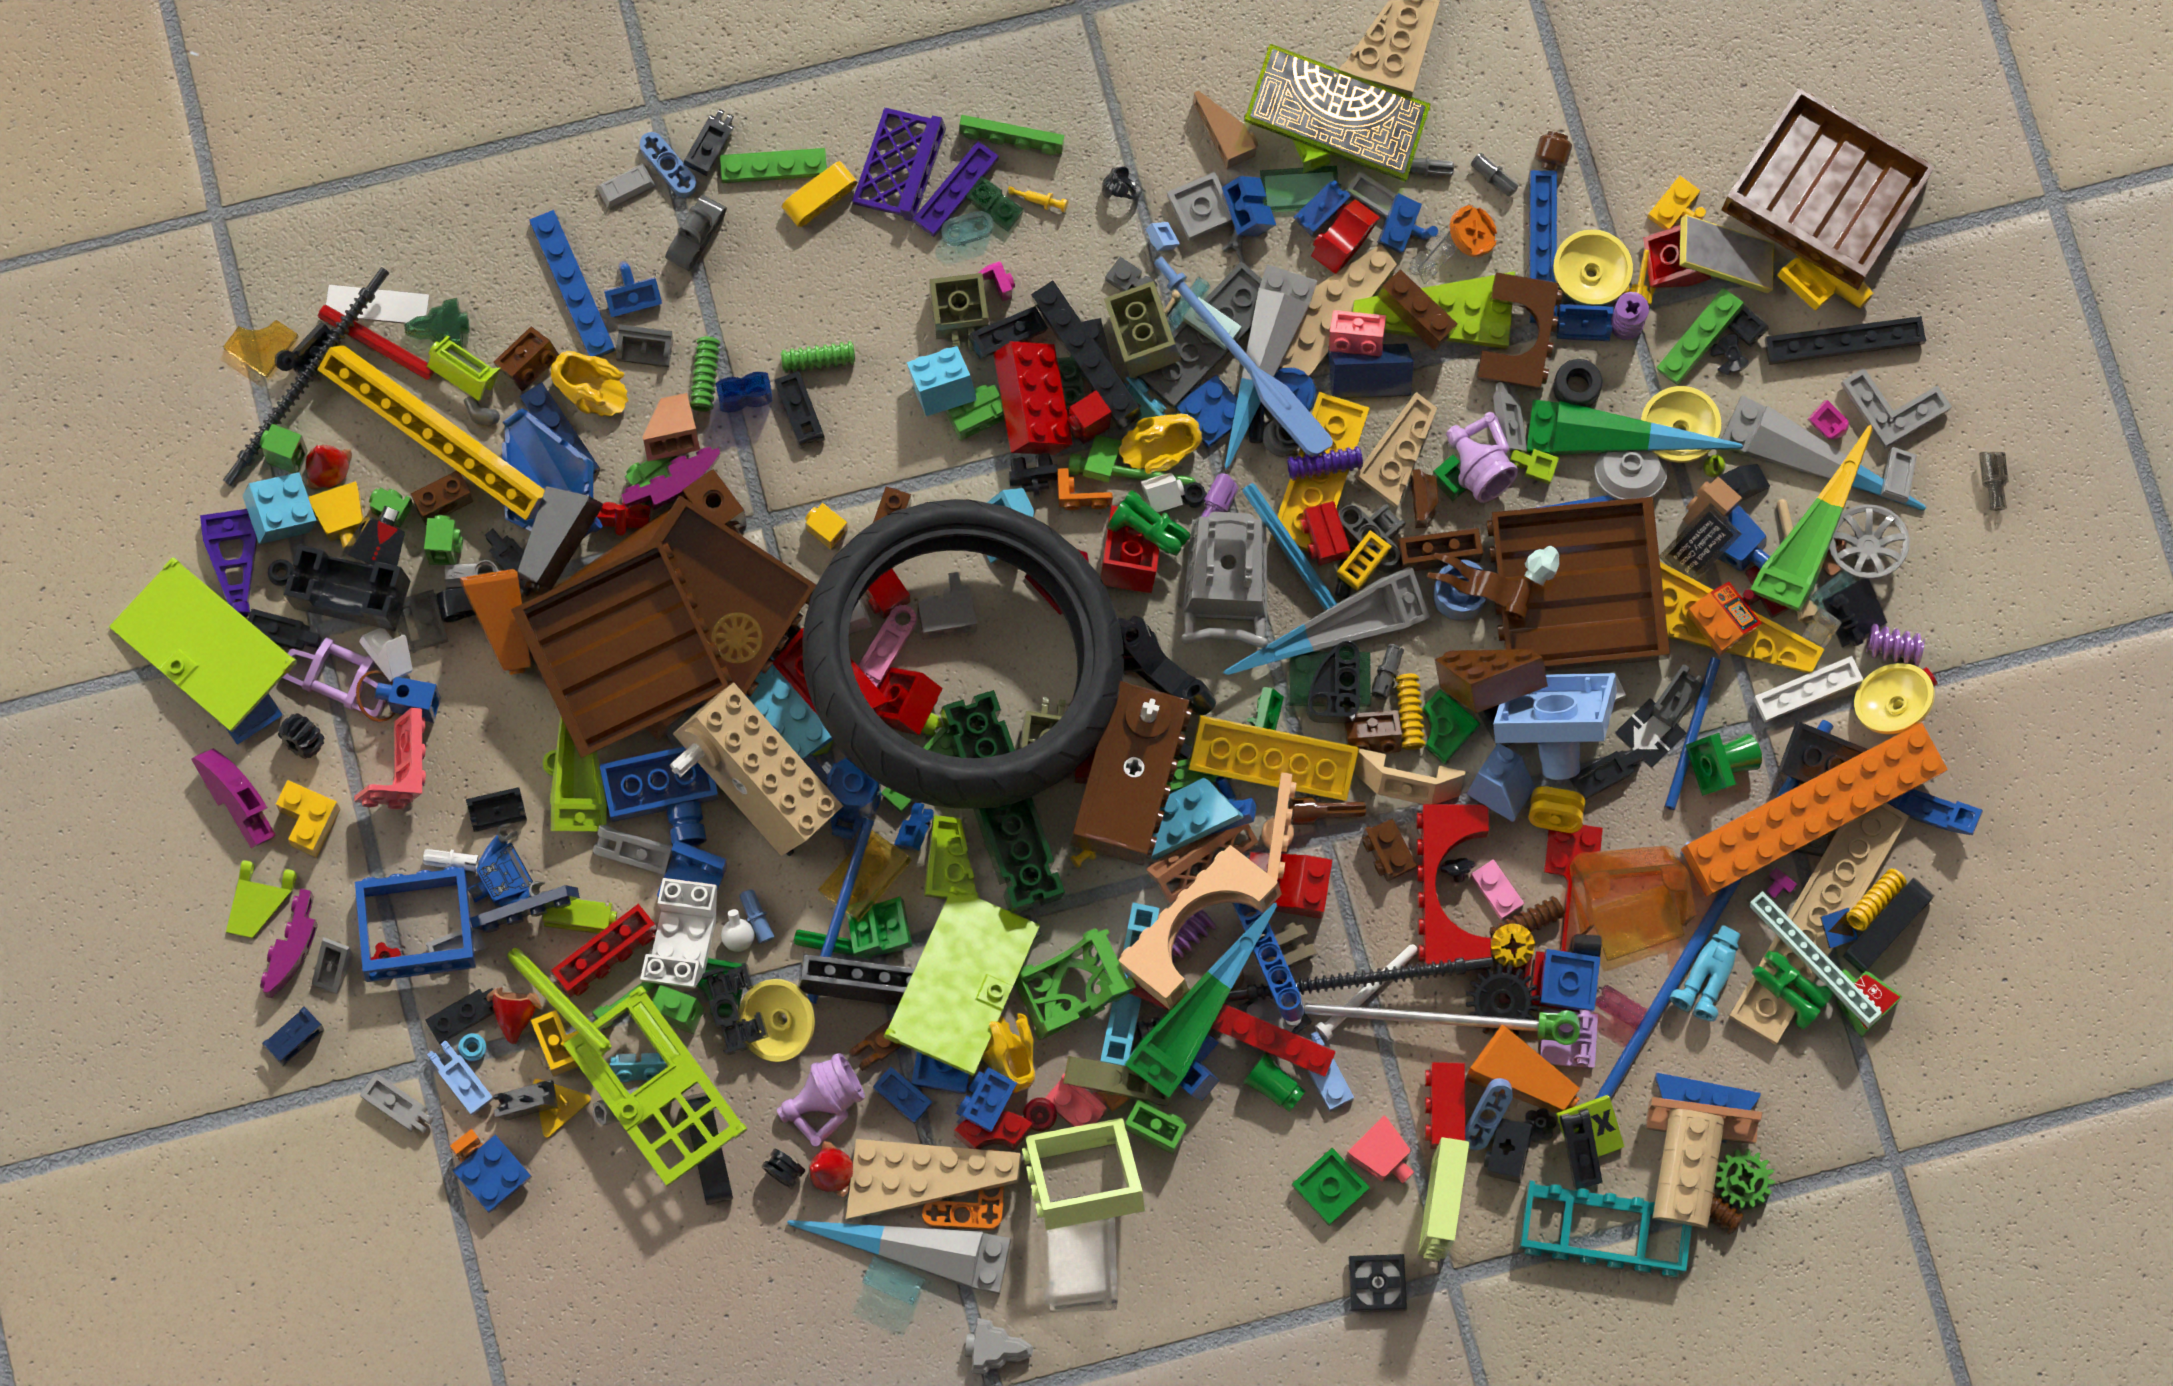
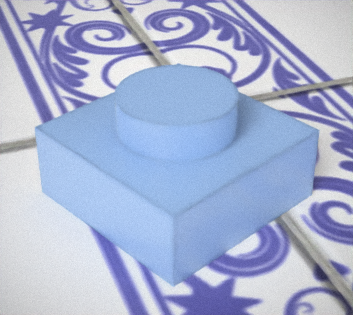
[1145,222,1180,251]

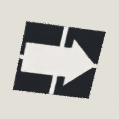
[1615,698,1687,767]

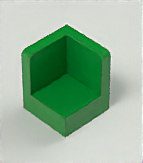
[1432,454,1467,502]

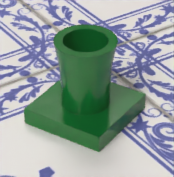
[1686,733,1762,796]

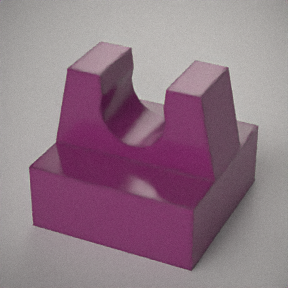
[1766,867,1797,900]

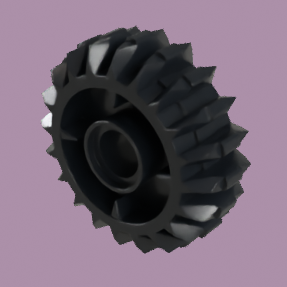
[1466,964,1540,1036]

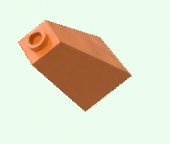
[460,569,531,675]
[1465,1025,1580,1113]

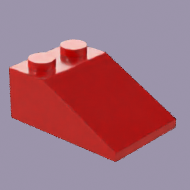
[1100,505,1163,594]
[1249,852,1333,919]

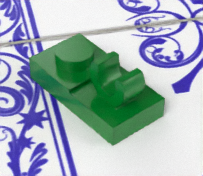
[1247,687,1284,730]

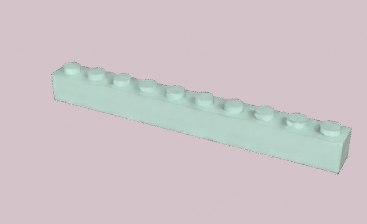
[1750,891,1882,1028]

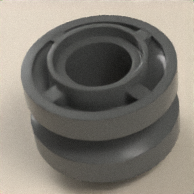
[1263,418,1300,457]

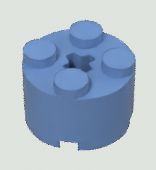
[1433,560,1487,620]

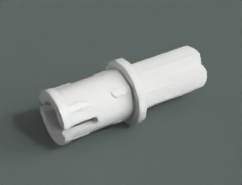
[423,849,478,873]

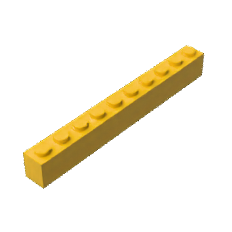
[317,345,545,520]

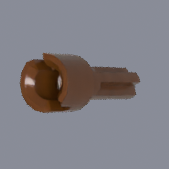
[1289,797,1366,825]

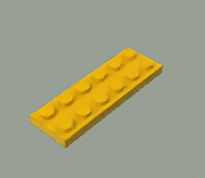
[1270,392,1370,552]
[1188,715,1359,801]

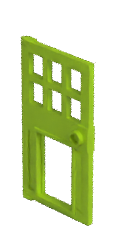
[563,986,748,1187]

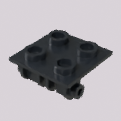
[1822,579,1888,648]

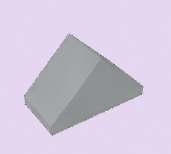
[311,938,354,994]

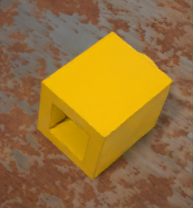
[805,503,848,550]

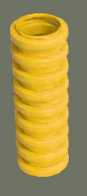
[1395,673,1426,750]
[1846,869,1907,931]

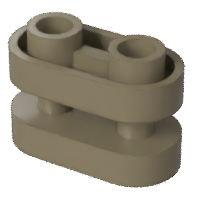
[1259,922,1318,969]

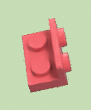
[1329,310,1386,356]
[1045,1073,1107,1127]

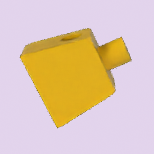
[308,481,364,549]

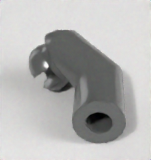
[463,396,500,426]

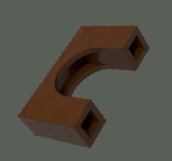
[1477,272,1563,390]

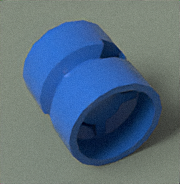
[666,801,707,847]

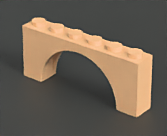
[1118,845,1282,1010]

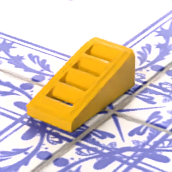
[1337,530,1391,591]

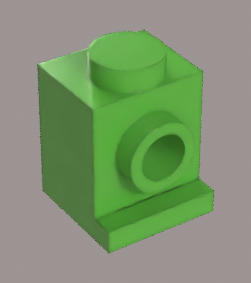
[369,487,413,528]

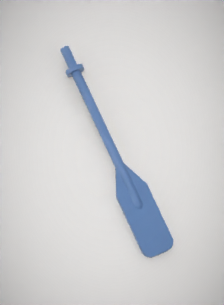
[1154,257,1333,456]

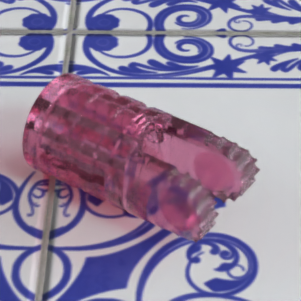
[1595,985,1648,1030]

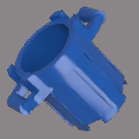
[826,757,881,840]

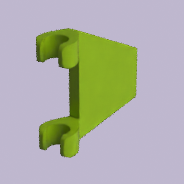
[226,860,297,938]

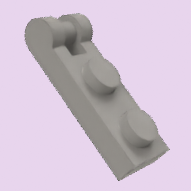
[593,825,672,875]

